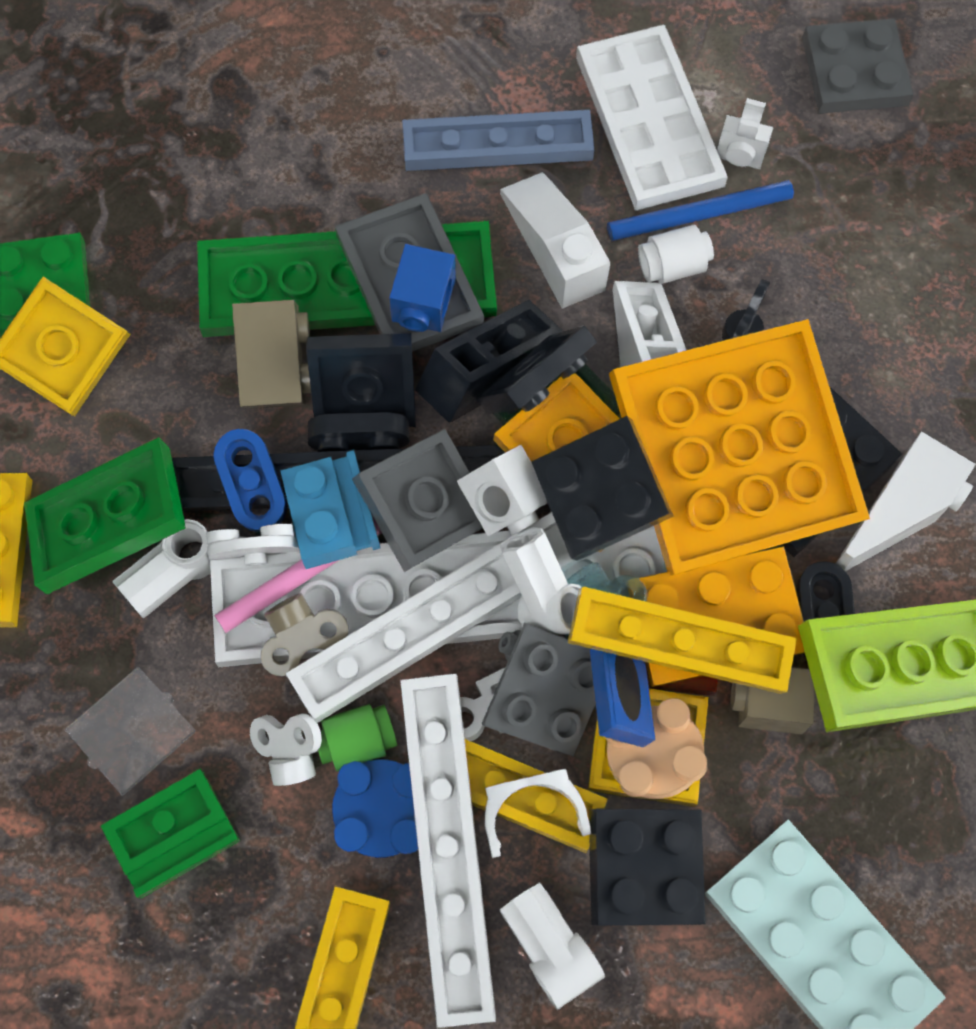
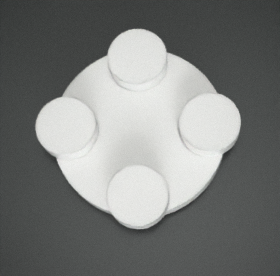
[206,524,300,566]

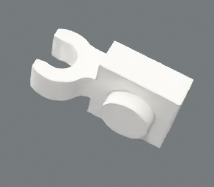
[717,98,773,169]

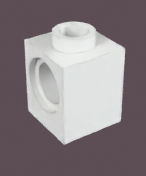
[457,445,548,536]

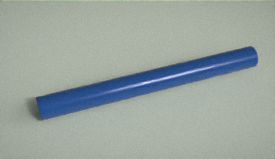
[607,180,794,241]

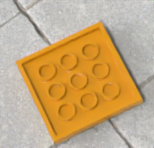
[609,319,870,576]

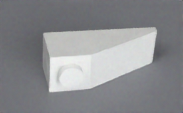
[500,172,611,309]
[613,281,686,367]
[835,431,976,571]

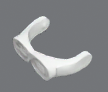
[485,769,591,858]

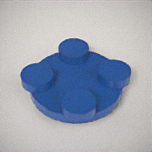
[332,759,418,858]

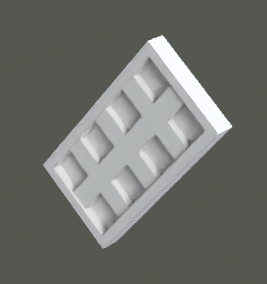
[576,25,728,211]

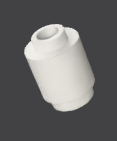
[638,225,714,284]

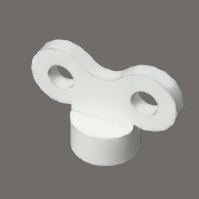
[250,713,322,786]

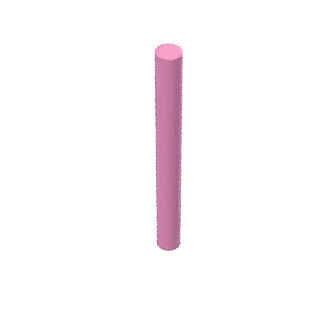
[214,516,382,633]

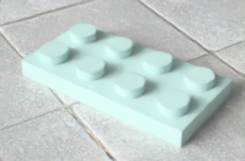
[705,819,946,1029]

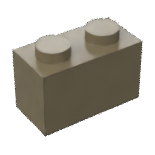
[232,300,311,409]

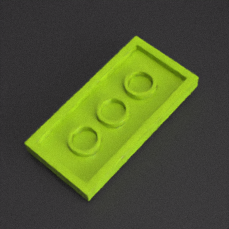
[798,599,976,733]

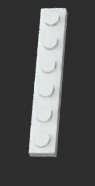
[286,512,588,723]
[401,674,496,1028]

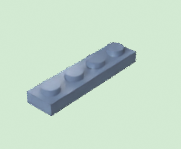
[402,110,594,171]

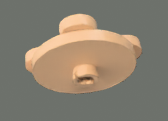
[605,699,707,799]

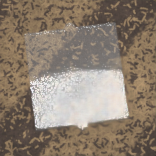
[65,667,197,796]

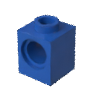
[389,244,456,332]

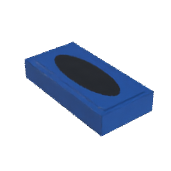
[590,649,656,748]

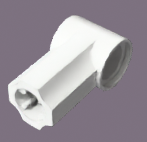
[112,519,211,619]
[500,527,581,635]
[500,883,605,1010]

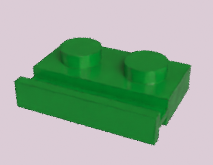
[100,769,240,899]

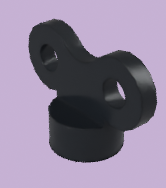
[722,278,771,341]

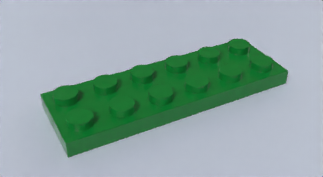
[197,221,497,337]

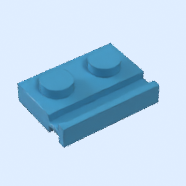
[281,450,381,569]

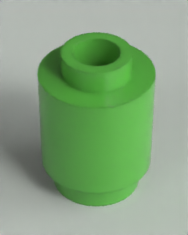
[318,704,397,772]

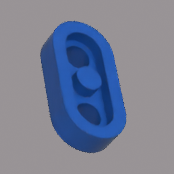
[214,429,287,533]

